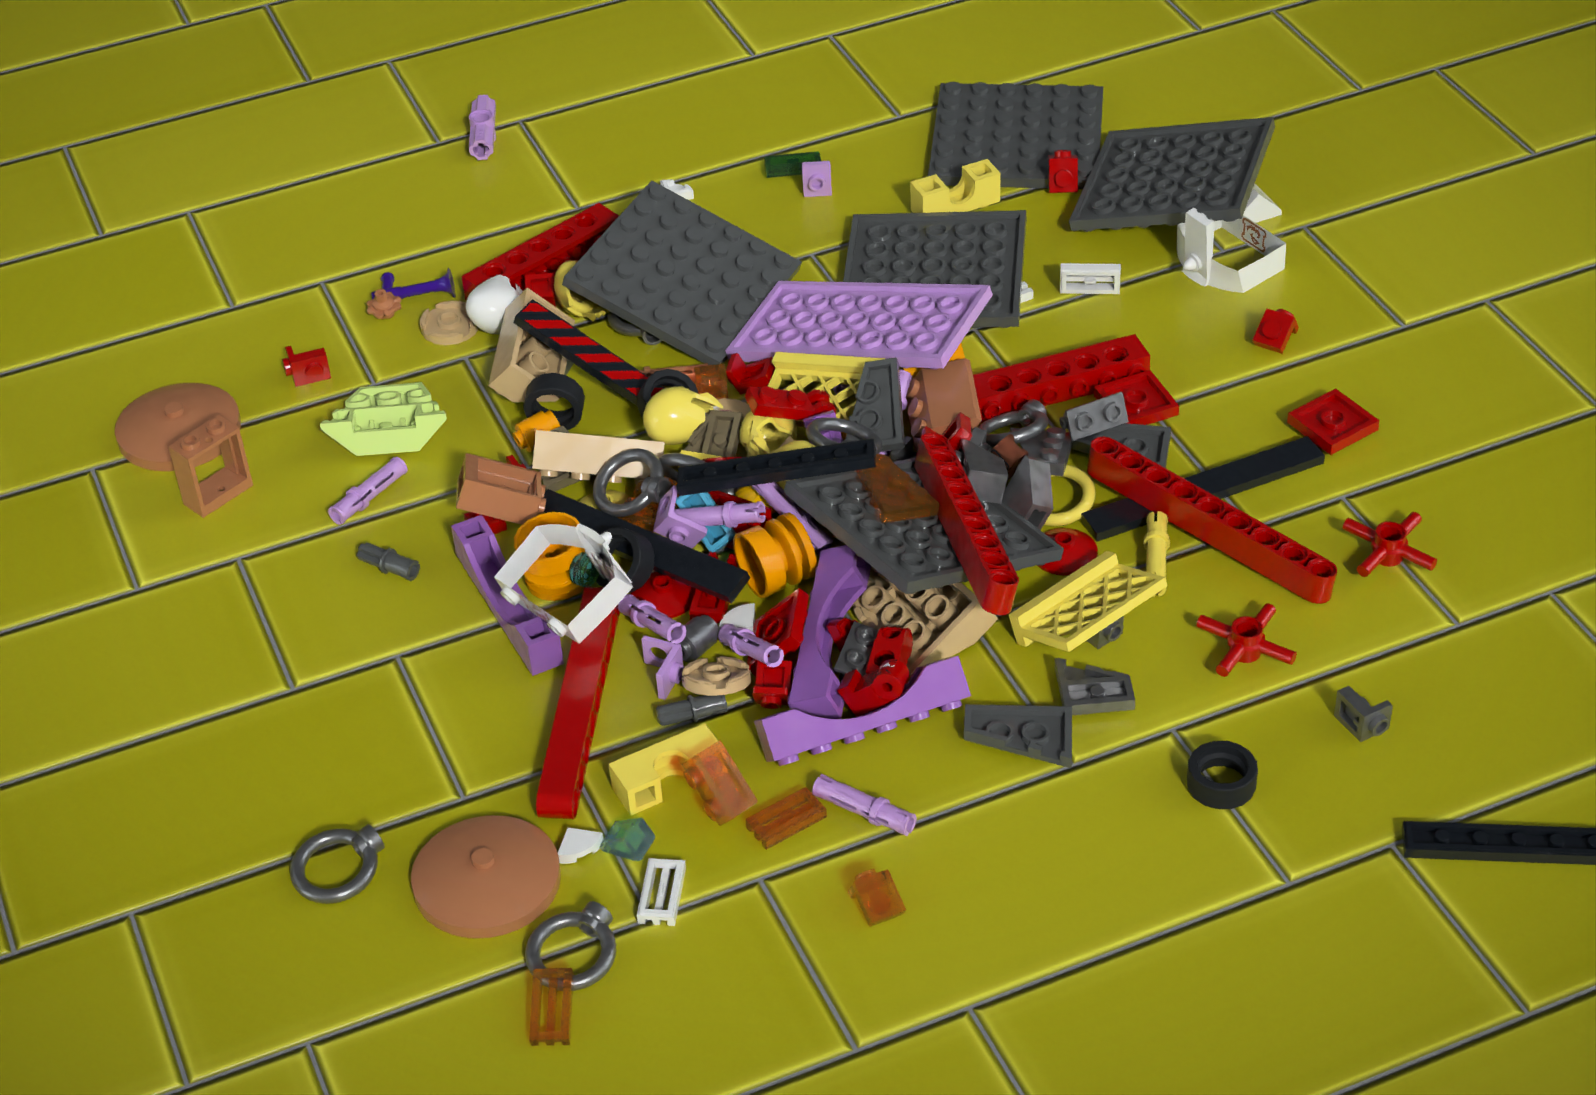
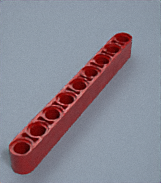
[914,433,1019,615]
[1087,436,1337,604]
[536,587,620,820]

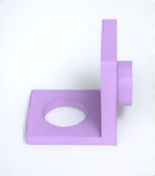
[802,161,832,197]
[653,485,708,548]
[641,636,684,700]

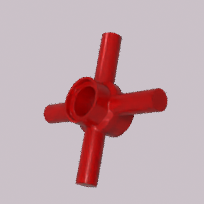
[1342,512,1437,577]
[1196,603,1297,677]

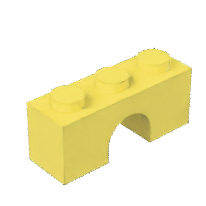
[910,159,1001,213]
[609,723,727,816]

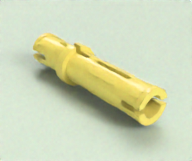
[1143,511,1170,597]

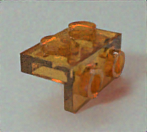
[681,740,758,826]

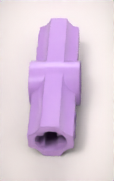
[469,95,496,160]

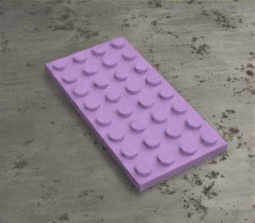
[725,281,993,369]

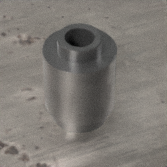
[670,615,719,663]

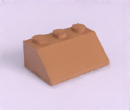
[906,358,982,451]

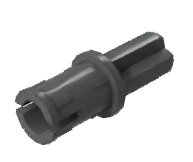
[357,543,420,581]
[656,695,727,726]

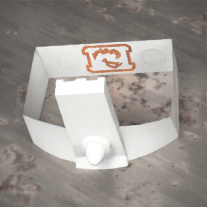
[1177,208,1286,293]
[494,524,633,644]

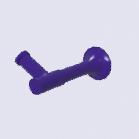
[372,268,456,299]

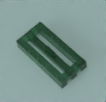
[764,151,821,178]

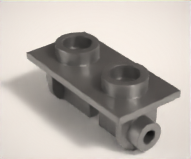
[1059,392,1129,441]
[834,621,879,683]

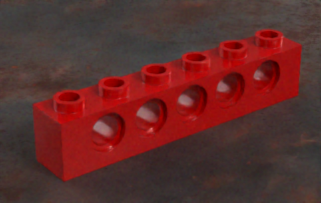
[461,203,619,300]
[973,334,1150,423]

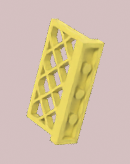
[768,352,885,427]
[1009,551,1167,652]

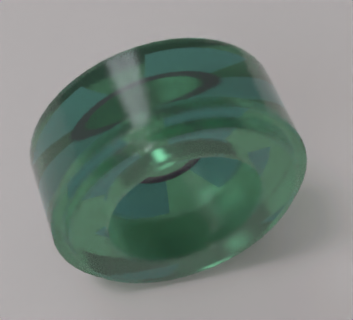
[569,552,599,587]

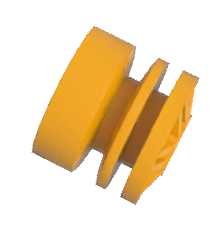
[514,512,592,601]
[733,512,817,598]

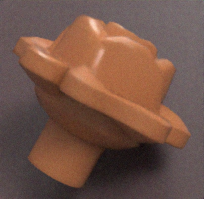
[367,289,401,320]

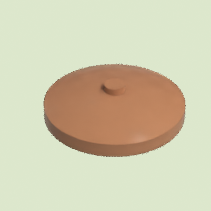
[115,383,241,471]
[411,815,561,938]

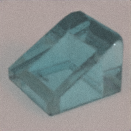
[600,818,655,861]

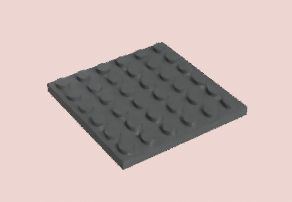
[928,82,1103,189]
[1069,117,1275,232]
[562,180,802,371]
[843,210,1027,328]
[784,458,1064,594]

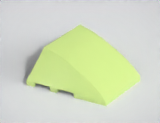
[320,382,447,456]

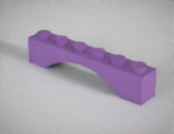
[451,515,564,676]
[788,545,871,719]
[754,656,971,766]

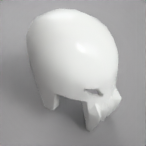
[466,275,523,334]

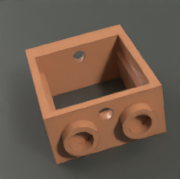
[168,415,253,518]
[456,453,546,525]

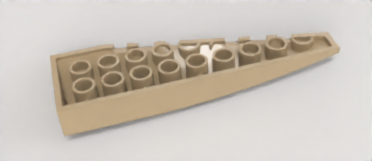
[779,436,998,677]

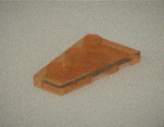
[856,454,940,523]

